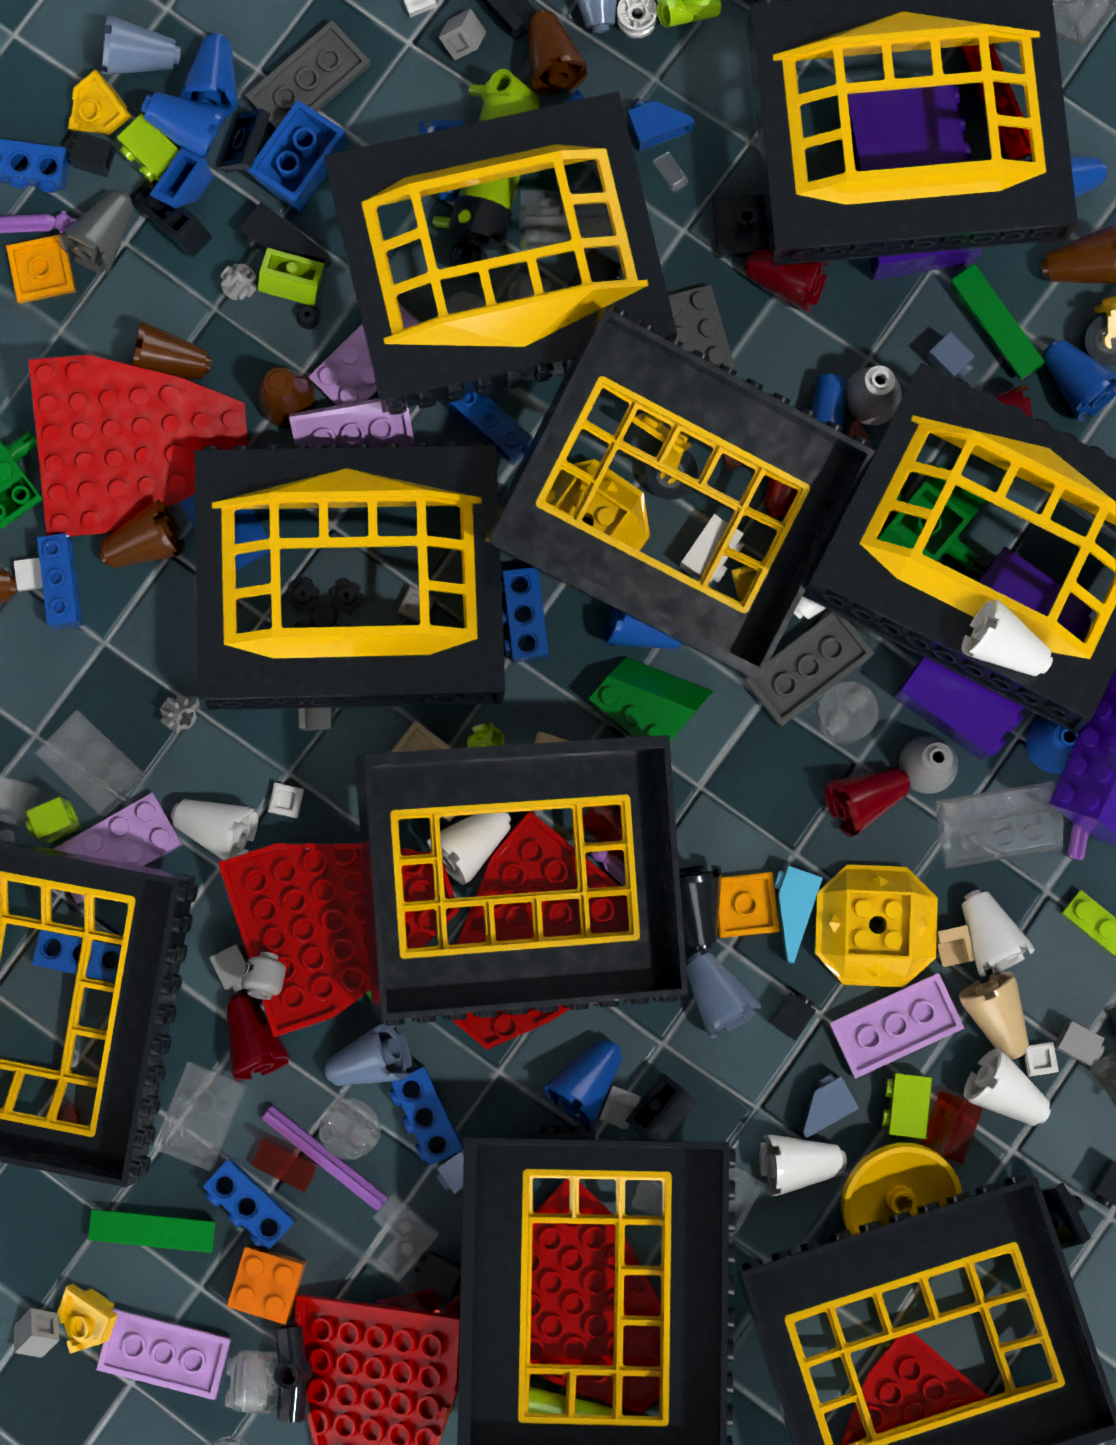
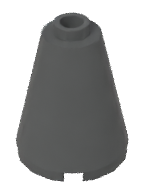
[59,191,134,274]

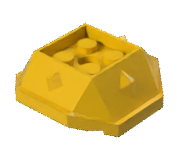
[546,459,650,590]
[814,864,938,987]

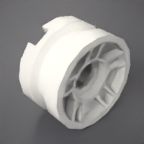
[617,0,657,38]

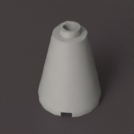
[898,734,958,794]

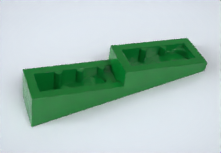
[951,264,1045,381]
[88,1209,215,1253]

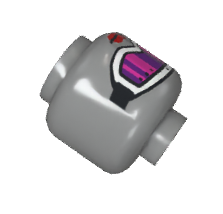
[243,952,286,1000]

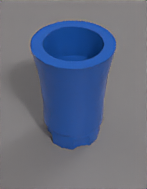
[811,373,846,435]

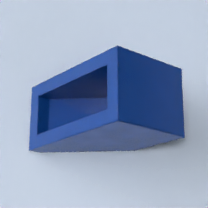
[627,101,695,152]
[150,148,214,208]

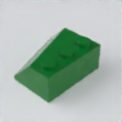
[588,657,714,743]

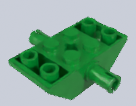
[0,430,43,531]
[878,465,986,571]

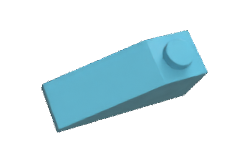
[774,866,823,964]

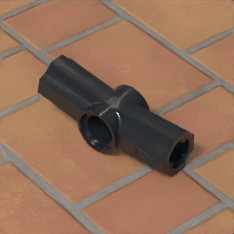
[274,1324,313,1423]

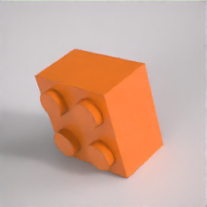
[227,1244,307,1325]

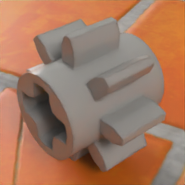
[220,263,257,300]
[160,694,197,733]

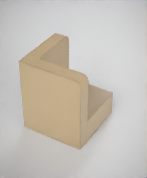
[936,925,975,967]

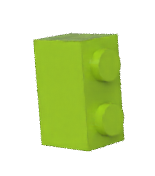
[117,113,180,182]
[258,248,324,306]
[25,797,82,843]
[882,1073,932,1139]

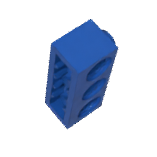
[0,139,70,193]
[448,392,533,466]
[37,533,83,630]
[501,567,549,663]
[32,929,122,982]
[389,1066,464,1166]
[203,1158,297,1249]

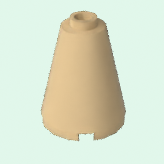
[959,972,1029,1060]

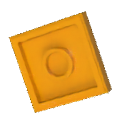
[6,234,76,304]
[718,872,780,938]

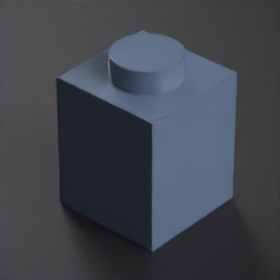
[926,331,975,379]

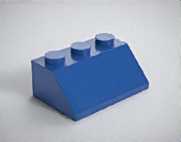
[247,100,349,213]

